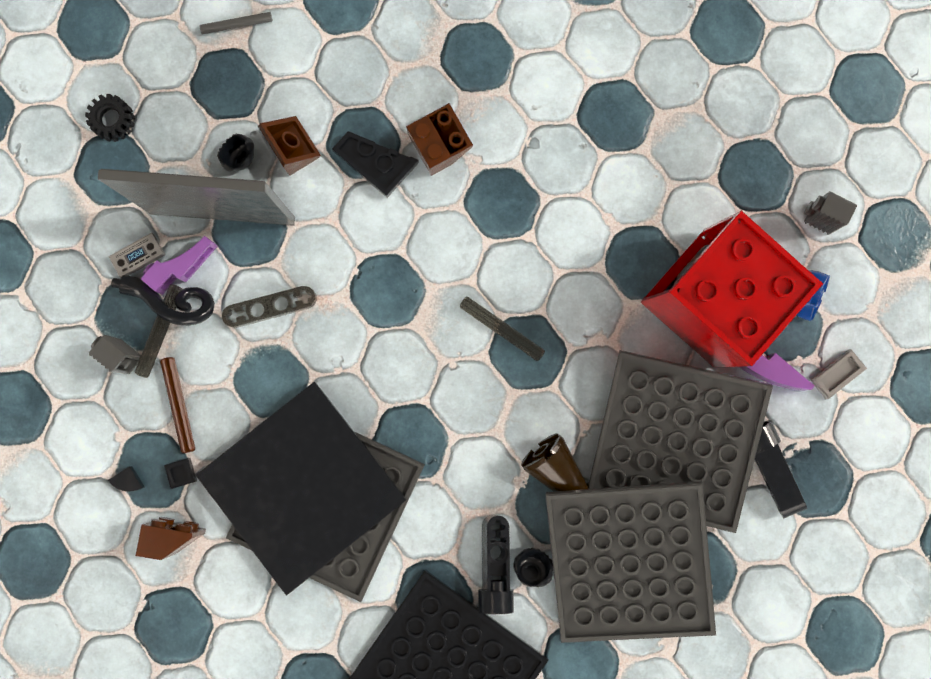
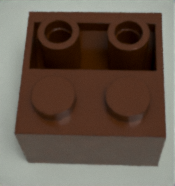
[406,103,473,176]
[135,517,206,560]

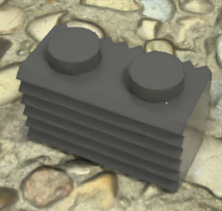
[804,191,857,235]
[89,335,143,374]

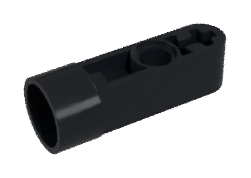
[755,420,807,519]
[478,515,514,614]

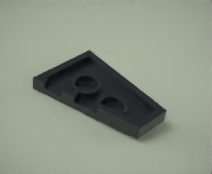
[332,131,419,198]

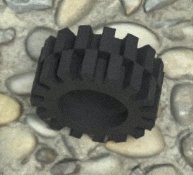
[85,94,135,142]

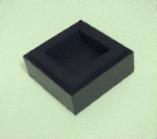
[164,458,197,489]

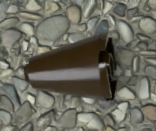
[521,433,588,492]

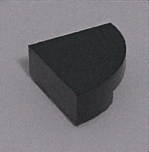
[108,466,145,492]

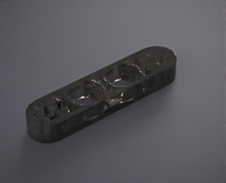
[222,286,317,328]

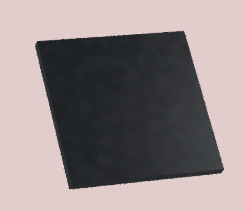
[196,382,407,596]
[349,570,548,679]

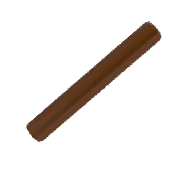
[160,357,195,454]

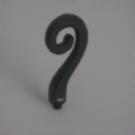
[111,275,215,326]

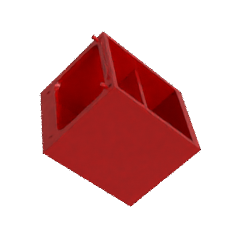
[641,210,823,367]

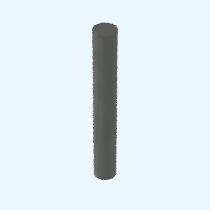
[200,12,273,35]

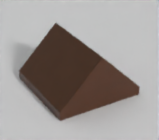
[258,116,321,176]

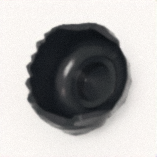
[217,133,254,171]
[513,547,553,587]

